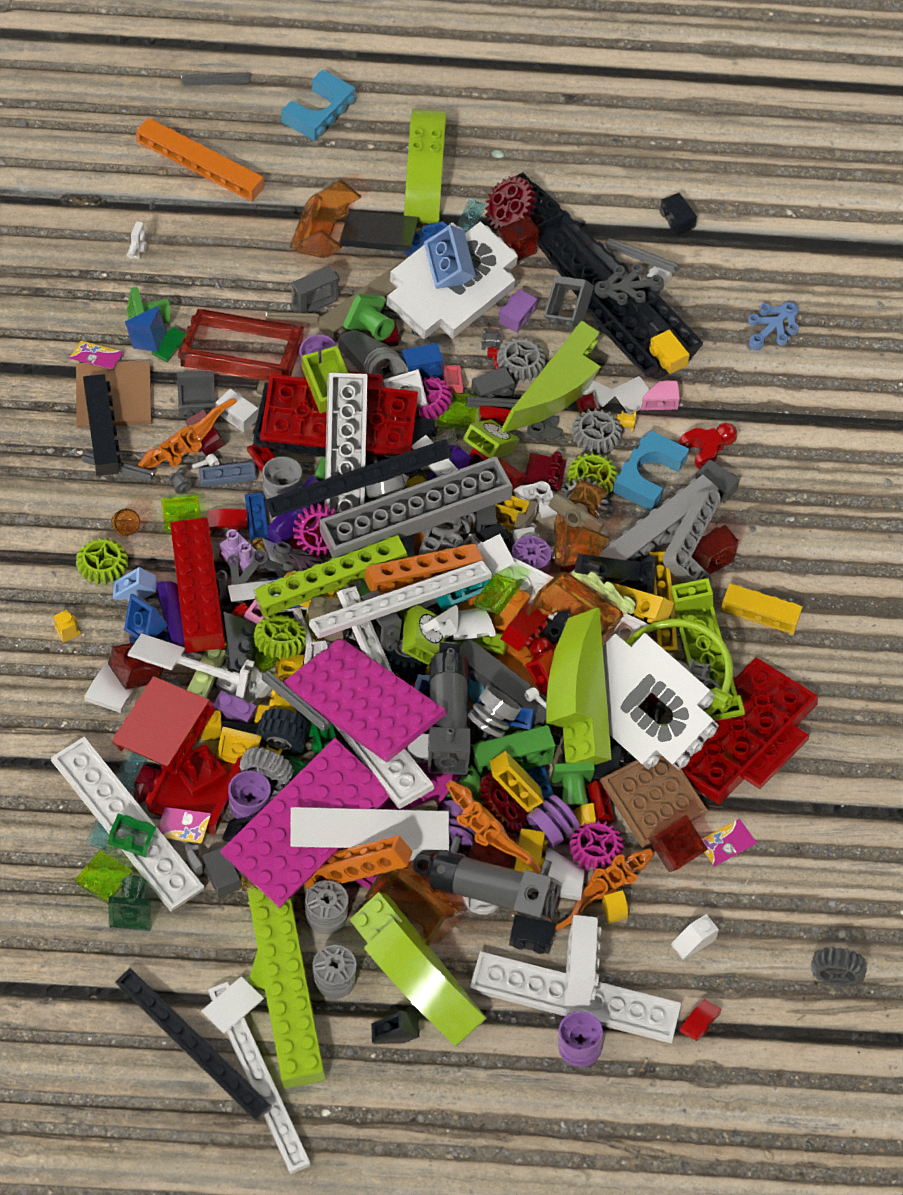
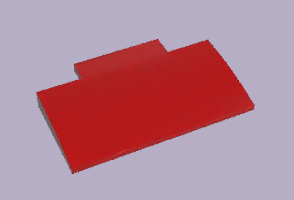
[260,371,418,456]
[681,657,818,805]

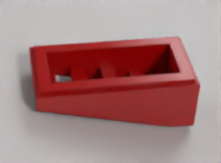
[478,406,511,426]

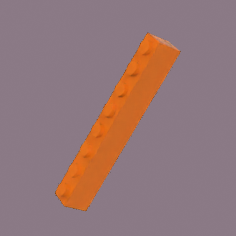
[136,118,264,202]

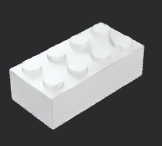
[564,915,601,1008]

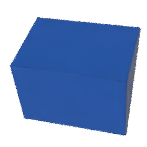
[124,306,166,352]
[124,594,168,639]

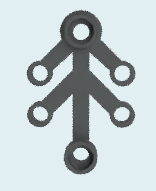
[594,264,664,305]
[273,542,334,576]
[216,549,268,613]

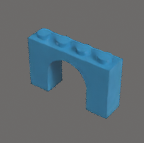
[281,69,356,141]
[613,430,689,511]

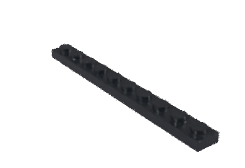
[266,439,452,518]
[115,968,272,1122]

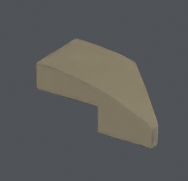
[514,500,538,528]

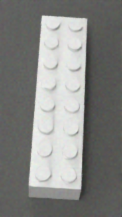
[324,373,367,518]

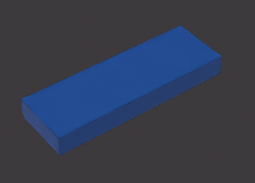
[245,493,270,542]

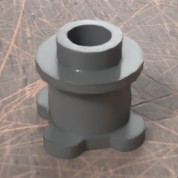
[481,328,501,350]
[169,469,192,494]

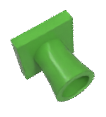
[126,287,170,324]
[342,294,394,341]
[551,763,595,811]

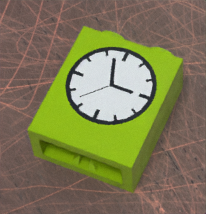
[462,419,520,459]
[402,604,446,665]

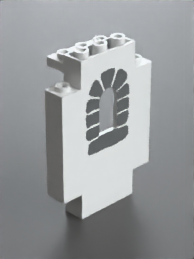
[387,222,518,340]
[603,633,719,770]

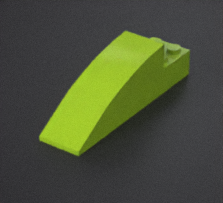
[500,320,601,433]
[546,608,611,765]
[349,892,487,1047]

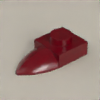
[134,765,162,804]

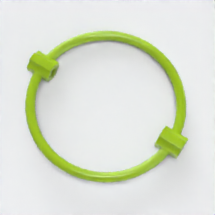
[625,619,733,726]

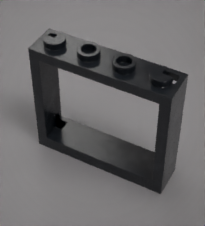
[253,382,326,457]

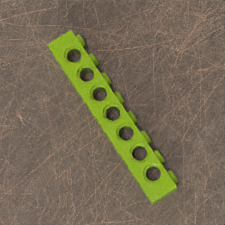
[254,535,407,618]

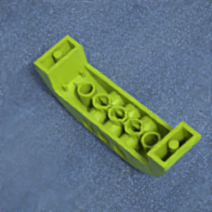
[404,109,446,224]
[671,578,745,721]

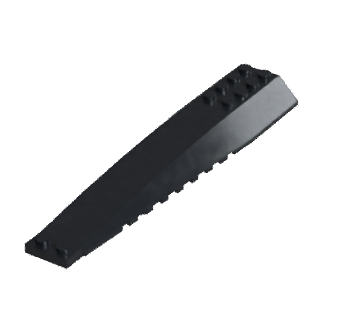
[495,172,703,380]

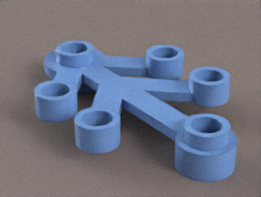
[748,302,799,351]

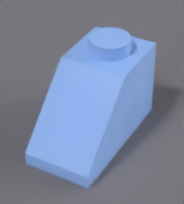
[113,567,156,600]

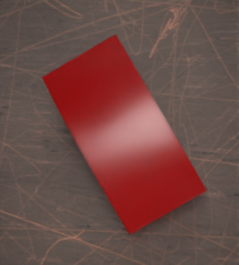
[207,509,248,531]
[679,999,722,1042]

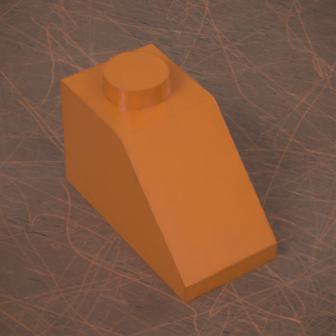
[492,585,530,632]

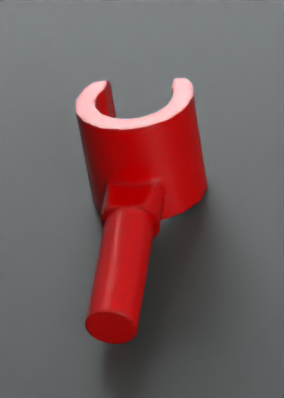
[487,347,499,370]

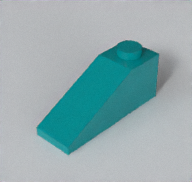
[436,568,499,612]

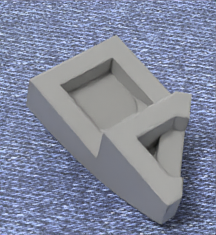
[185,842,203,877]

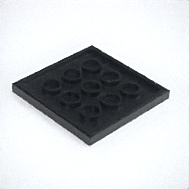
[339,211,418,252]

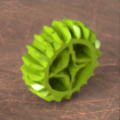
[567,452,617,500]
[76,537,128,585]
[254,614,306,660]

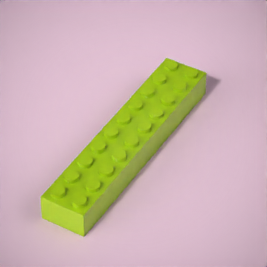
[247,888,326,1089]

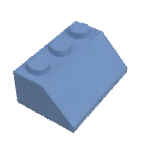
[424,225,476,289]

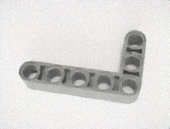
[663,490,720,587]

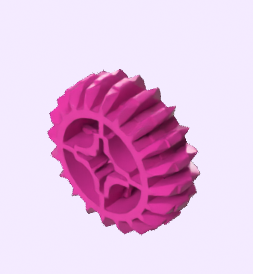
[415,376,453,419]
[293,504,336,556]
[569,819,624,871]

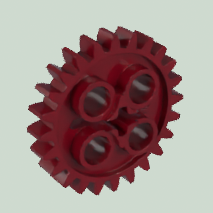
[484,176,536,233]
[478,771,529,834]

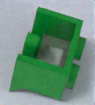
[108,813,157,858]

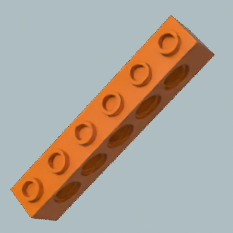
[365,544,483,595]
[304,835,413,890]

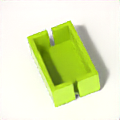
[302,346,348,413]

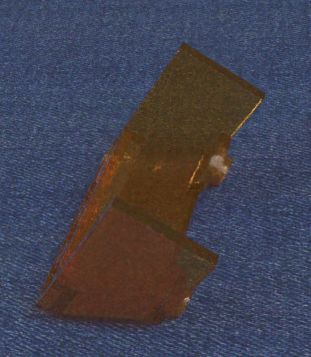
[290,179,361,258]
[554,479,610,567]
[526,572,623,646]
[365,867,465,946]

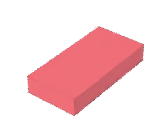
[442,365,463,393]

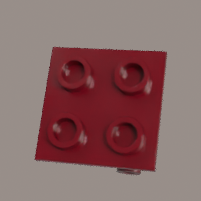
[523,451,566,490]

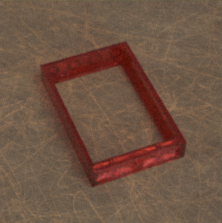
[178,308,304,382]

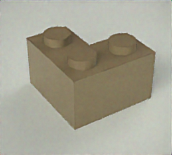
[308,597,349,641]

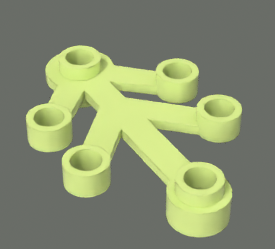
[571,569,636,614]

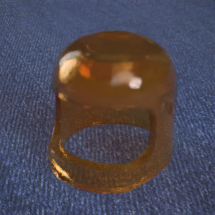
[111,508,141,536]

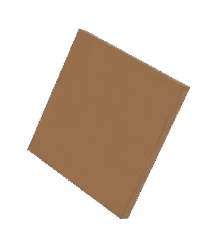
[76,361,151,427]
[600,756,708,848]

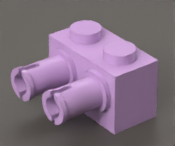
[219,529,262,575]

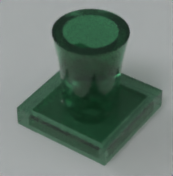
[108,875,151,931]

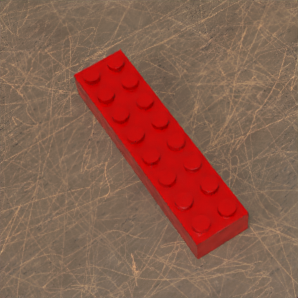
[170,517,225,653]

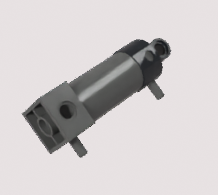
[427,642,470,775]
[412,836,562,922]

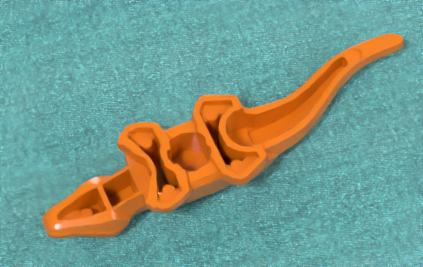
[138,398,237,469]
[446,780,541,874]
[555,848,654,930]

